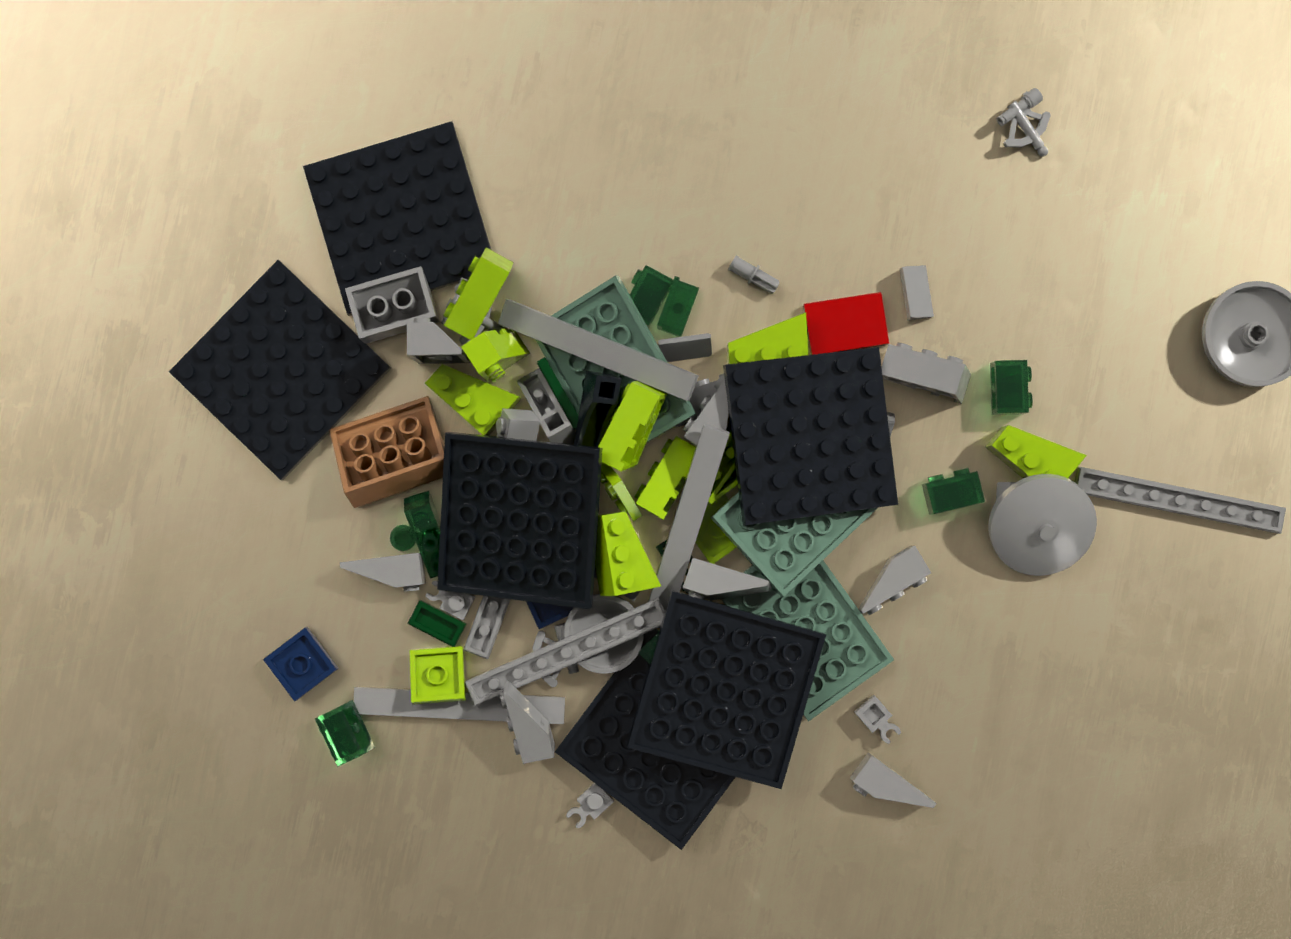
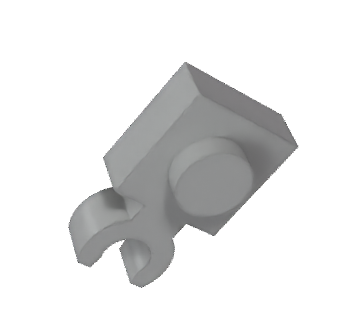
[425,581,476,620]
[854,695,901,744]
[566,783,614,829]

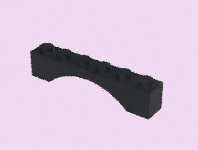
[574,370,622,513]

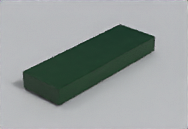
[537,357,578,431]

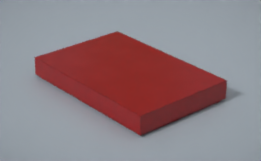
[803,292,889,355]

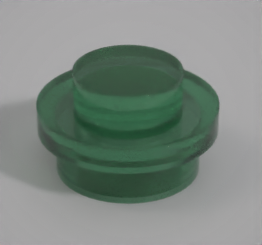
[390,525,417,551]

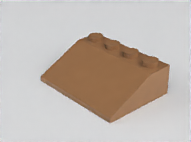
[330,396,445,508]

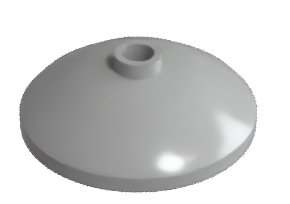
[564,594,644,674]

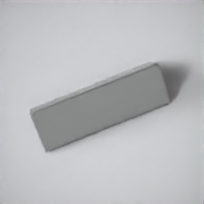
[900,265,934,321]
[658,333,712,362]

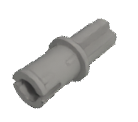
[728,255,779,294]

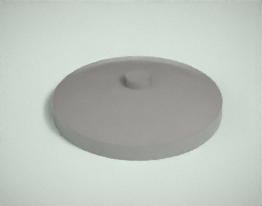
[1202,281,1291,387]
[988,474,1097,576]

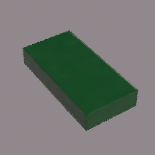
[407,600,467,647]

